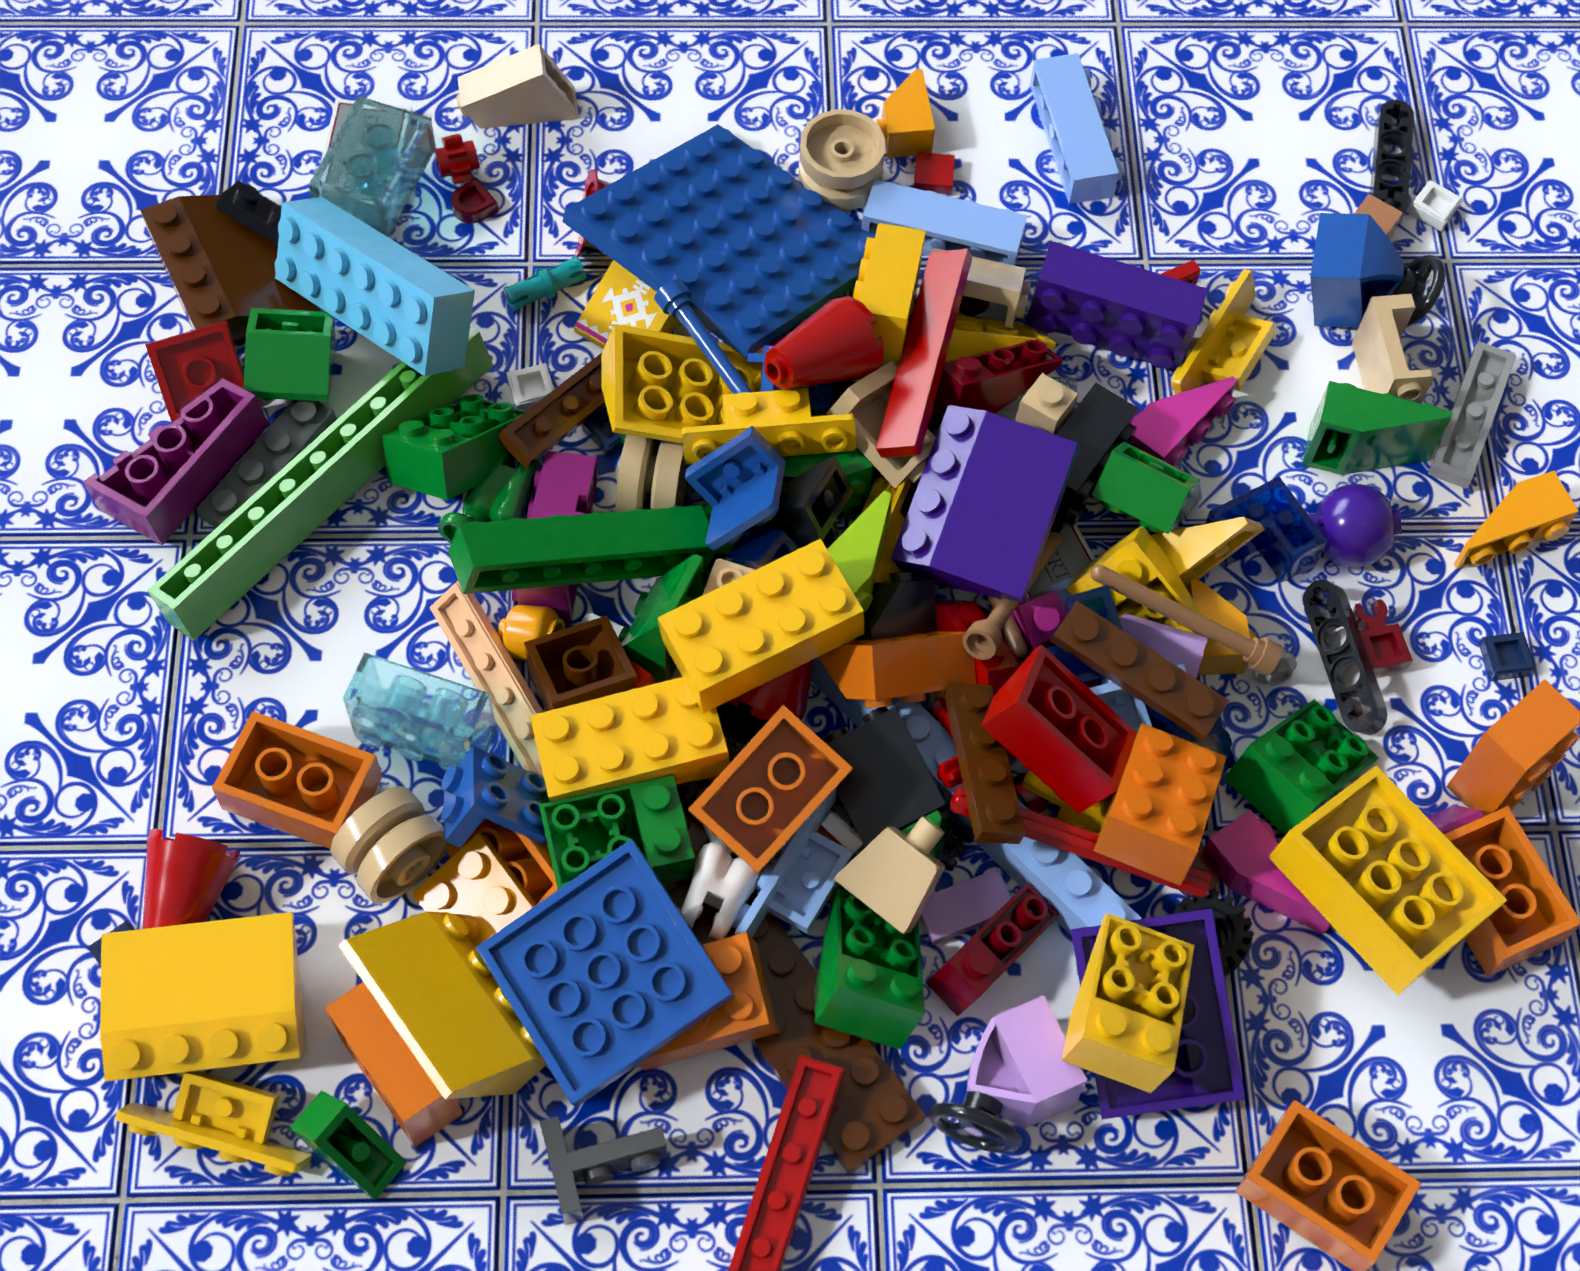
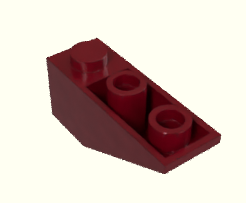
[933,339,1063,417]
[925,882,1060,1016]

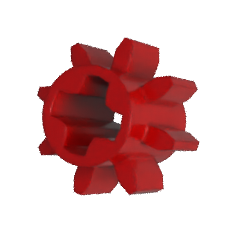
[434,134,480,185]

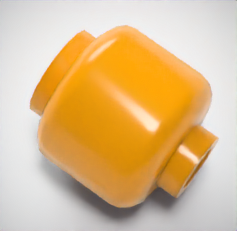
[498,605,566,661]

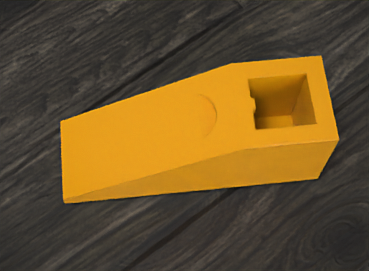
[1454,471,1579,569]

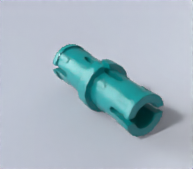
[503,256,586,311]

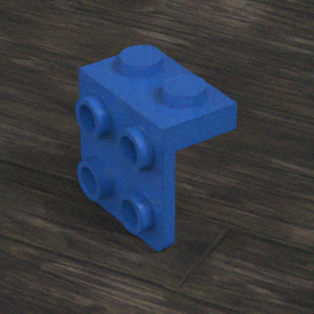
[685,426,786,550]
[441,746,550,848]

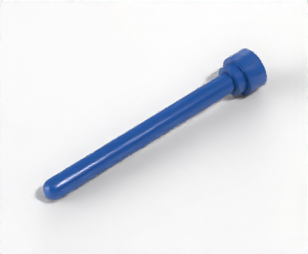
[654,279,753,394]

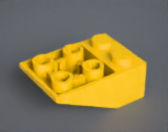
[1066,525,1215,648]
[1061,913,1195,1093]

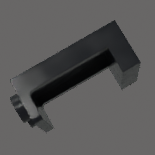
[823,707,950,847]

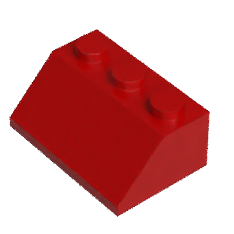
[981,644,1137,814]

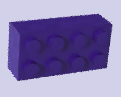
[1024,241,1208,371]

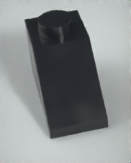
[764,456,853,549]
[855,571,937,640]

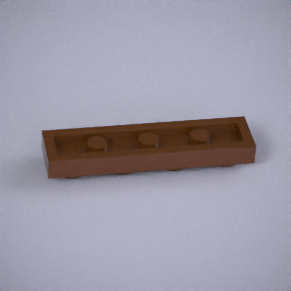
[497,353,606,469]
[1050,601,1229,741]
[944,683,1025,844]

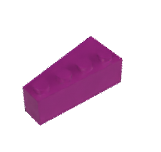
[83,378,269,545]
[512,451,598,624]

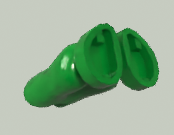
[438,450,542,544]

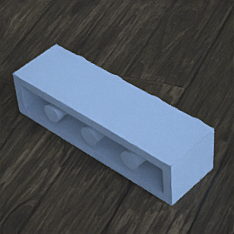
[1030,53,1122,204]
[861,179,1027,266]

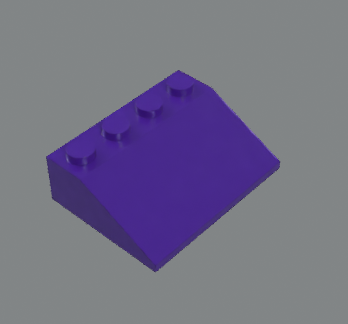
[890,405,1080,603]
[1071,908,1245,1119]

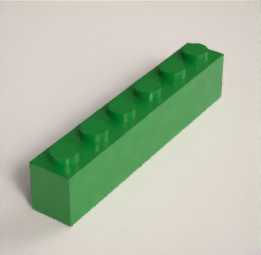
[448,505,717,594]

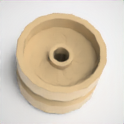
[798,109,885,212]
[616,435,690,512]
[330,786,449,904]

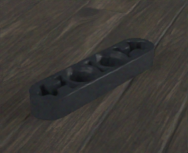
[1370,100,1414,226]
[1303,580,1388,735]

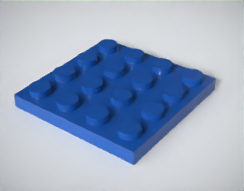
[476,839,735,1107]

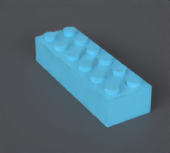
[275,197,475,376]

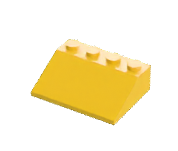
[601,324,763,444]
[1268,765,1507,996]
[338,911,547,1099]
[100,912,307,1082]

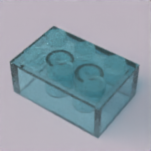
[308,96,436,237]
[343,652,497,771]

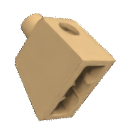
[834,816,945,934]

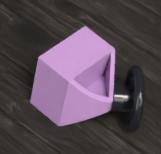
[929,995,1088,1153]

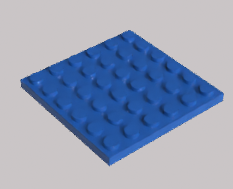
[562,124,875,358]

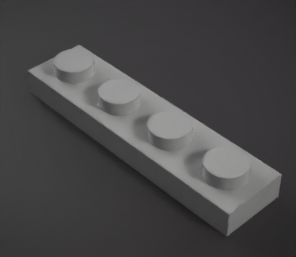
[1428,341,1517,489]

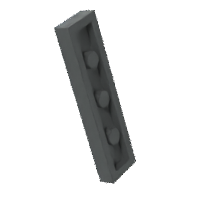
[196,400,336,528]

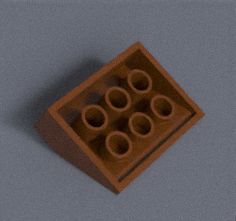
[140,193,319,347]

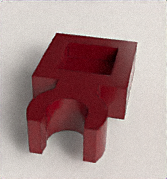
[1352,599,1413,675]

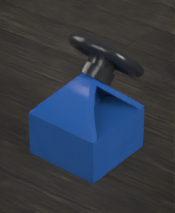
[1310,213,1446,328]

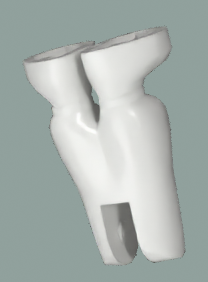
[681,825,783,940]

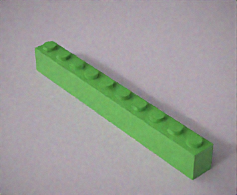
[147,327,494,641]

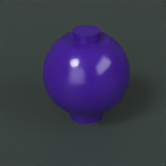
[1304,484,1402,568]

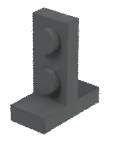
[539,1116,667,1225]

